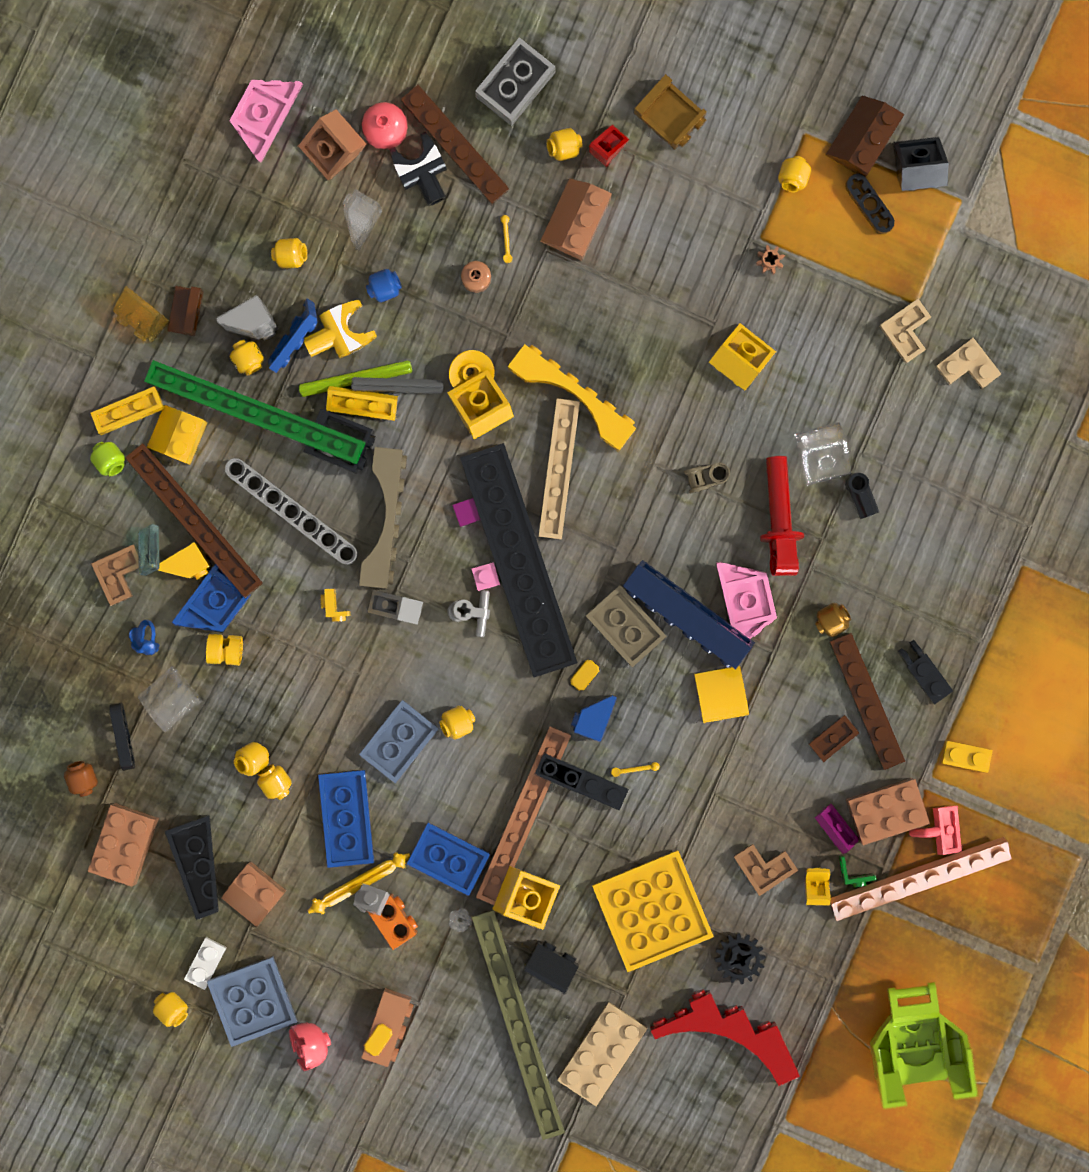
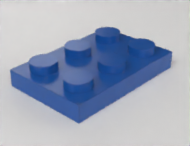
[407,822,490,896]

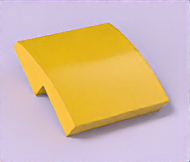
[694,666,749,723]

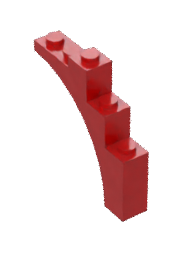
[650,989,800,1086]

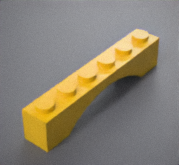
[508,344,636,452]

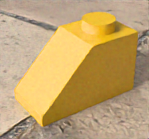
[155,542,212,580]

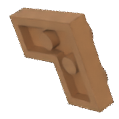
[91,544,144,606]
[733,844,798,896]

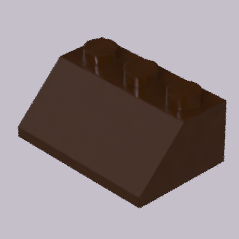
[826,95,905,178]

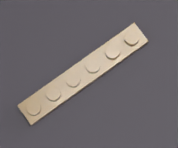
[539,399,580,540]

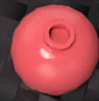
[361,102,408,149]
[289,1022,331,1071]

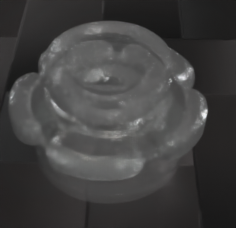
[449,909,472,932]

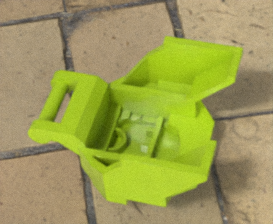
[870,982,978,1109]

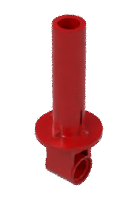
[760,456,804,576]

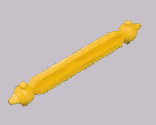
[308,852,410,914]

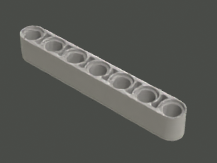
[225,458,358,565]

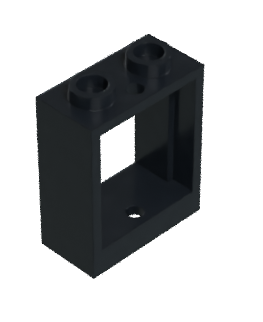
[303,409,376,474]

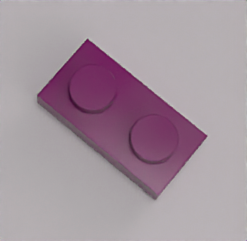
[815,804,859,854]

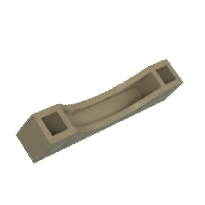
[359,447,407,589]

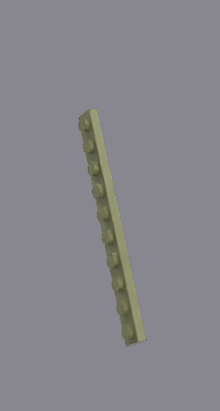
[472,910,565,1140]

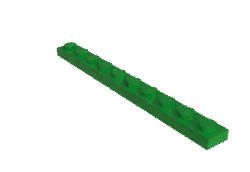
[144,360,365,464]

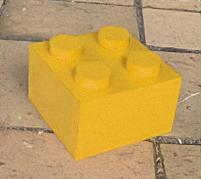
[492,866,560,929]

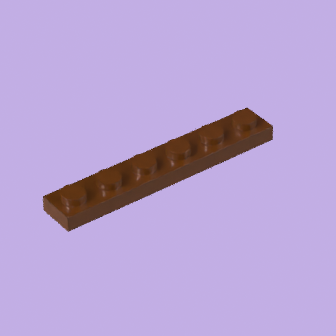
[401,85,509,205]
[829,633,905,770]

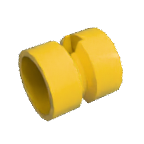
[206,634,243,666]

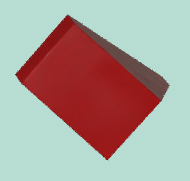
[589,125,630,167]

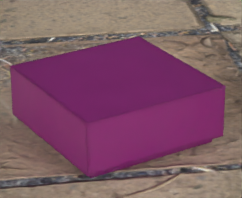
[453,498,481,527]

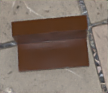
[167,286,203,336]

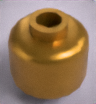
[815,603,851,637]

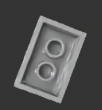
[475,37,555,126]

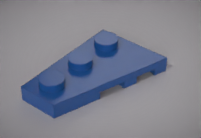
[268,298,318,373]

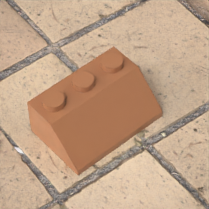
[540,178,612,261]

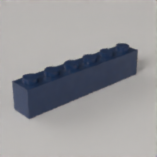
[623,560,755,670]

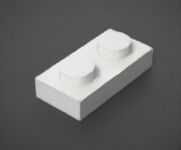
[184,937,227,990]

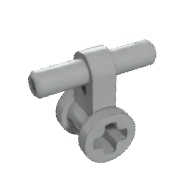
[447,590,490,637]

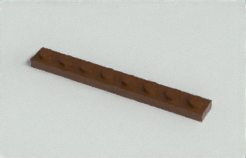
[125,443,263,598]

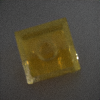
[113,286,169,343]

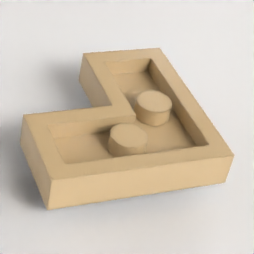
[879,299,931,363]
[935,338,1001,389]

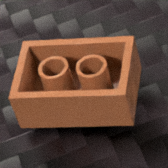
[846,778,930,845]
[88,803,159,887]

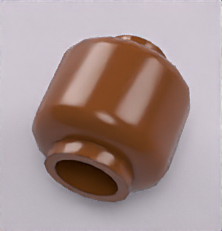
[64,760,98,797]

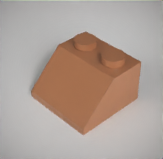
[298,109,366,181]
[221,862,287,927]

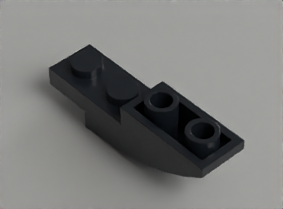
[535,753,629,811]

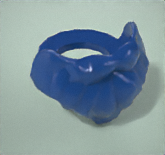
[129,620,160,655]

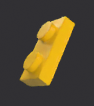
[941,741,993,773]

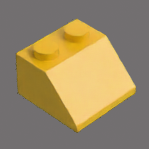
[709,323,776,391]
[447,370,514,439]
[147,405,208,465]

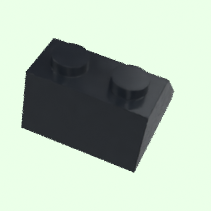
[894,137,949,191]
[524,940,579,994]

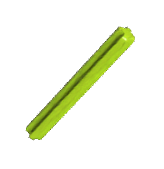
[299,360,412,397]

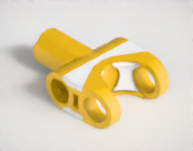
[303,300,377,358]

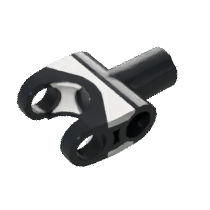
[389,132,447,206]

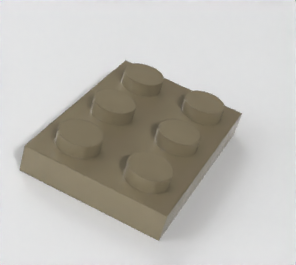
[586,585,667,668]

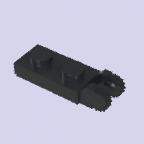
[897,640,953,705]

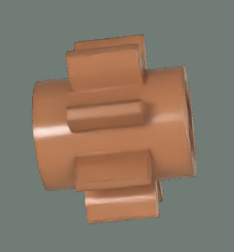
[756,245,785,275]

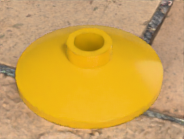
[449,350,494,388]

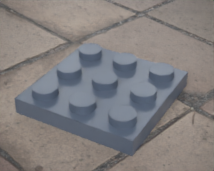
[207,956,298,1047]

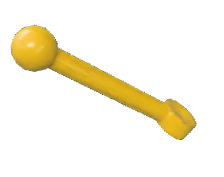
[500,215,512,263]
[611,762,660,777]

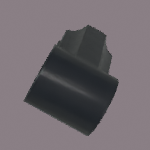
[845,473,879,519]

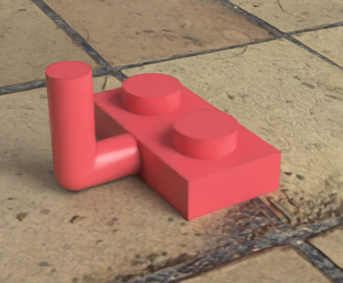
[909,806,962,855]

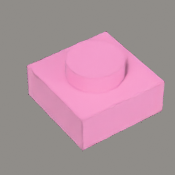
[472,562,500,591]

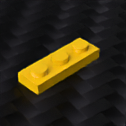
[91,386,165,436]
[326,386,398,421]

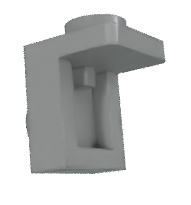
[353,883,390,916]

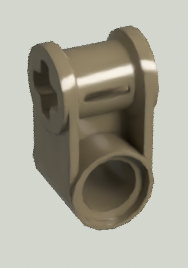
[684,463,730,494]

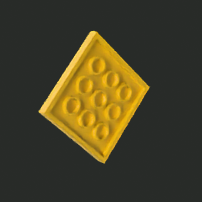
[592,850,714,972]

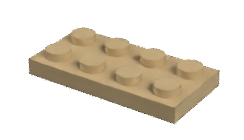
[557,1001,648,1106]

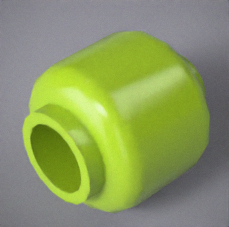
[90,442,125,476]

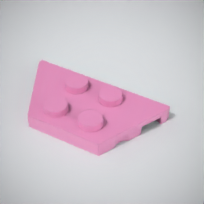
[230,80,303,162]
[716,562,777,639]

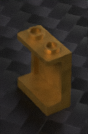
[634,74,707,150]

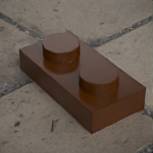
[808,715,859,762]

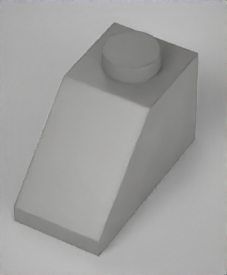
[368,590,423,625]

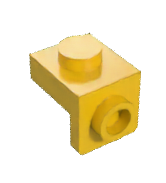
[321,589,351,622]
[805,868,831,905]

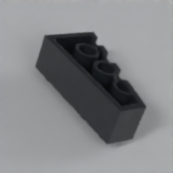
[165,815,219,920]

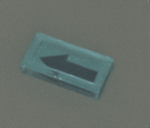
[138,524,159,576]

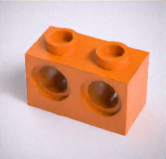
[367,894,418,950]

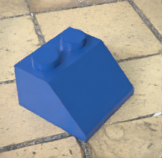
[571,695,617,742]

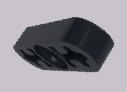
[846,174,895,234]
[109,702,135,771]

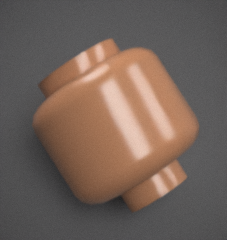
[461,261,491,293]

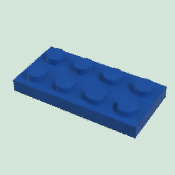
[318,770,374,868]

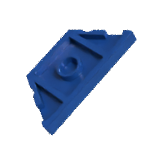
[172,564,251,633]

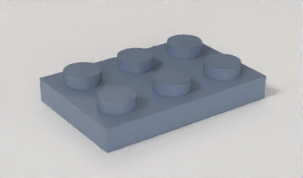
[359,700,439,784]

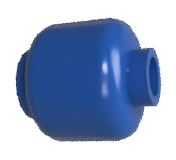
[366,269,402,303]

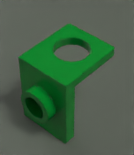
[839,855,876,887]

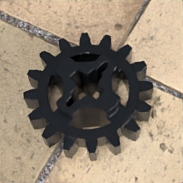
[714,932,766,984]

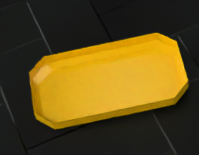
[570,660,599,691]
[364,1024,393,1056]

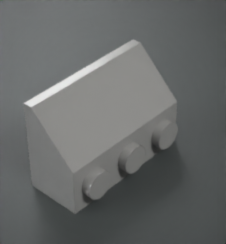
[216,295,279,341]

